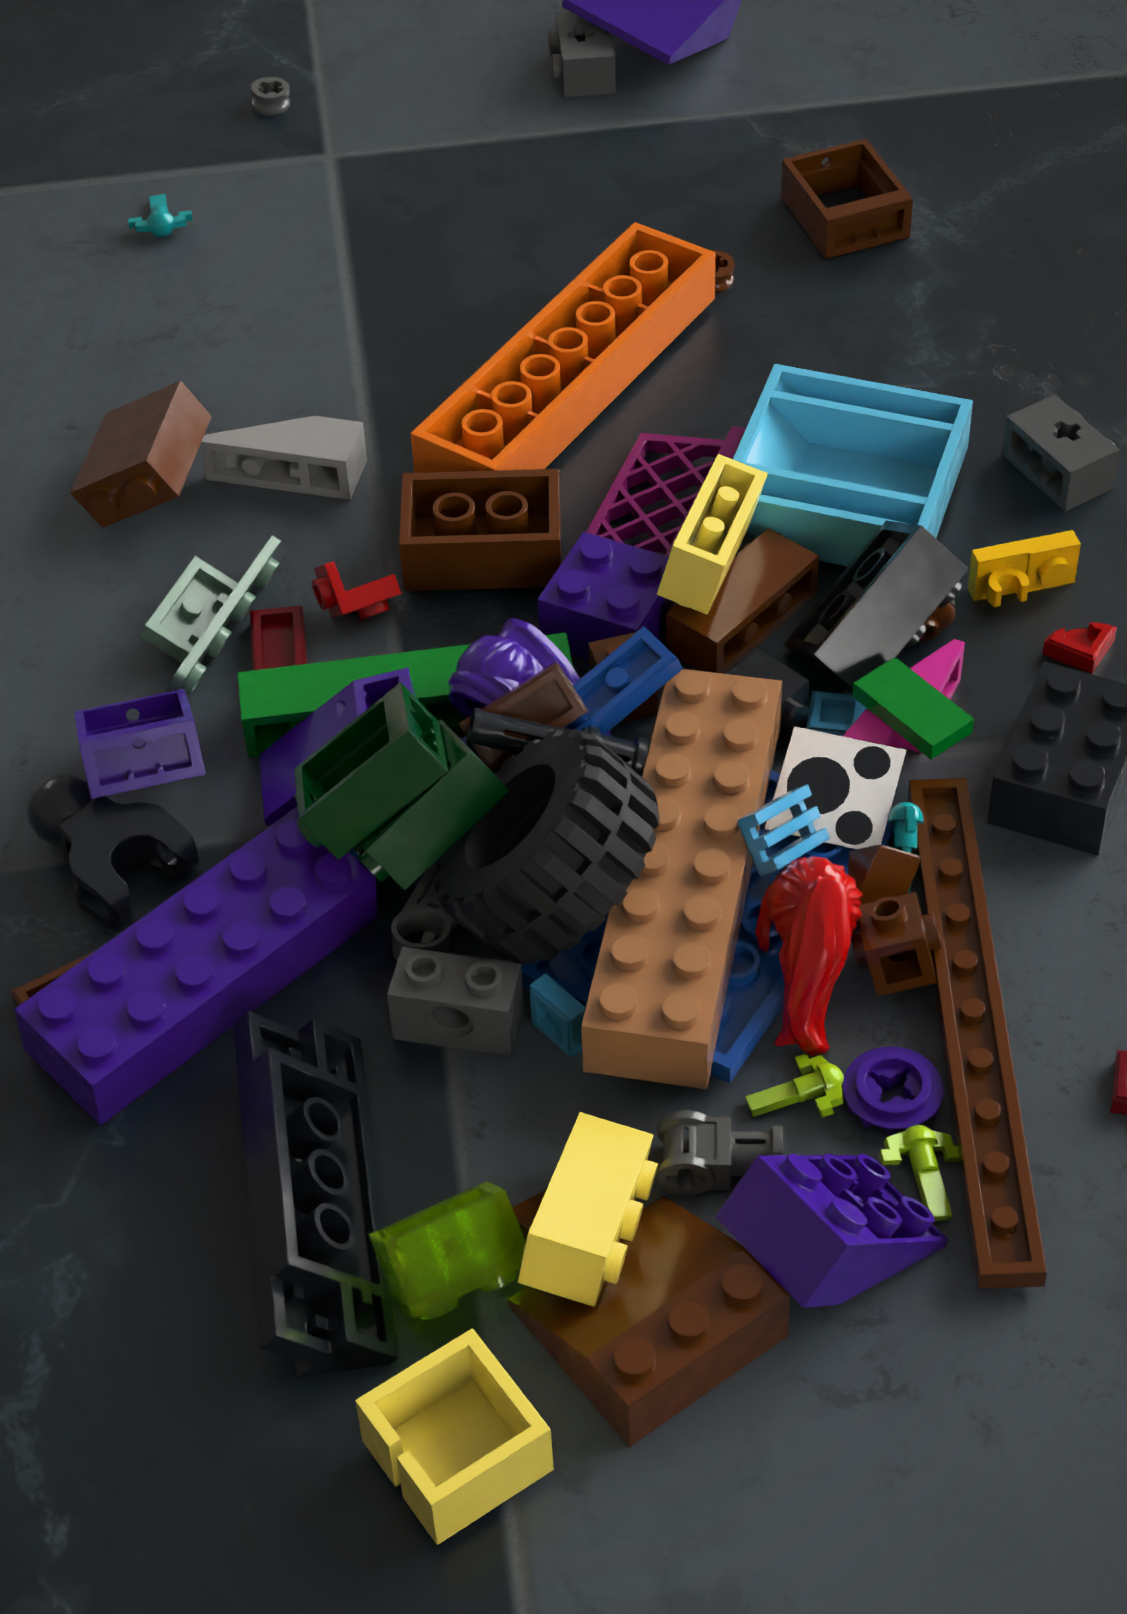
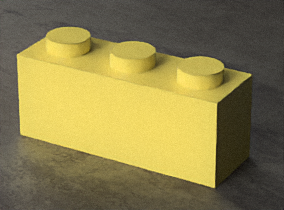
[657,454,768,615]
[518,1112,658,1307]

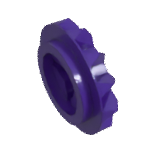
[843,1046,944,1136]

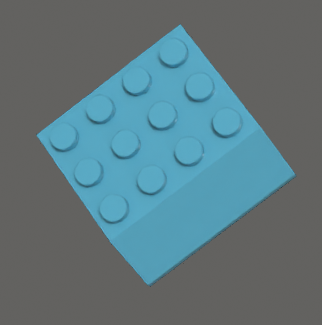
[733,364,973,567]

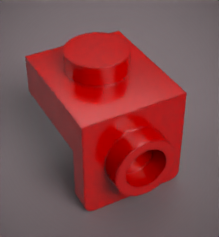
[312,561,402,620]

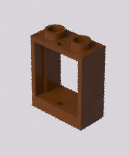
[781,139,913,259]

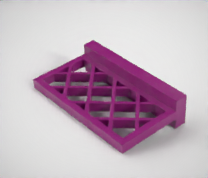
[586,427,746,557]

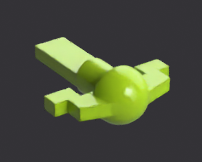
[745,1053,844,1118]
[878,1125,960,1221]

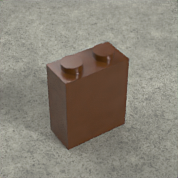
[70,380,212,528]

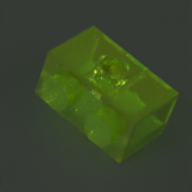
[369,1181,526,1320]

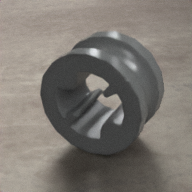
[251,77,290,115]

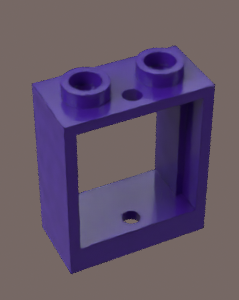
[75,689,206,799]

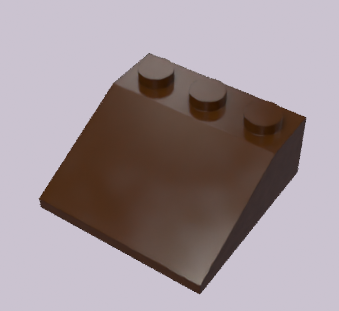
[508,1196,790,1447]

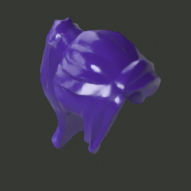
[447,618,611,736]

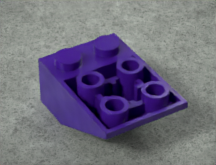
[260,668,417,826]
[715,1154,949,1308]

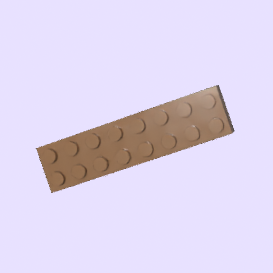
[581,669,782,1089]

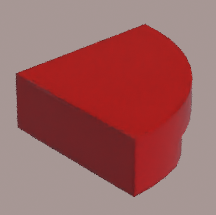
[1042,622,1117,674]

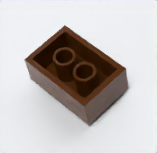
[399,469,562,591]

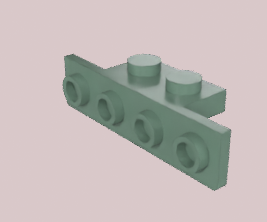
[139,535,281,695]

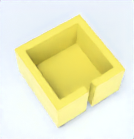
[355,1328,554,1545]

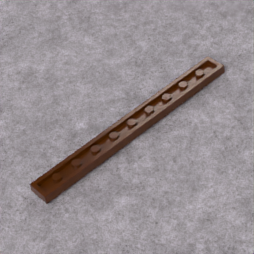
[908,778,1047,1289]

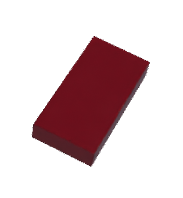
[250,606,308,670]

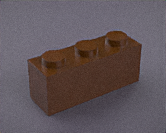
[665,528,819,674]

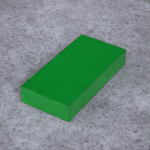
[852,657,974,760]

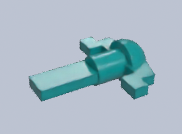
[128,194,193,238]
[888,802,924,894]

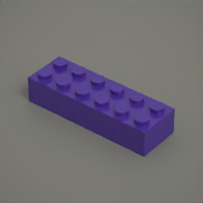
[14,807,377,1126]

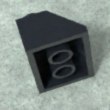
[783,520,969,694]

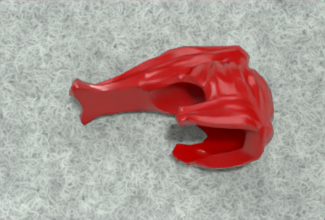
[755,856,863,1057]

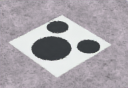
[765,726,906,849]

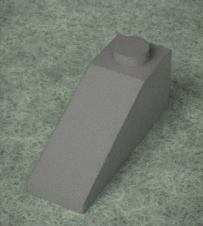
[200,416,367,500]

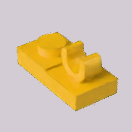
[968,530,1081,607]

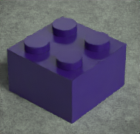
[537,531,675,661]

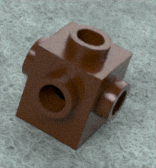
[851,892,942,997]

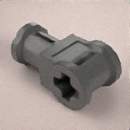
[656,1110,783,1196]

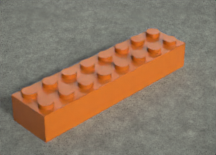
[410,222,716,473]

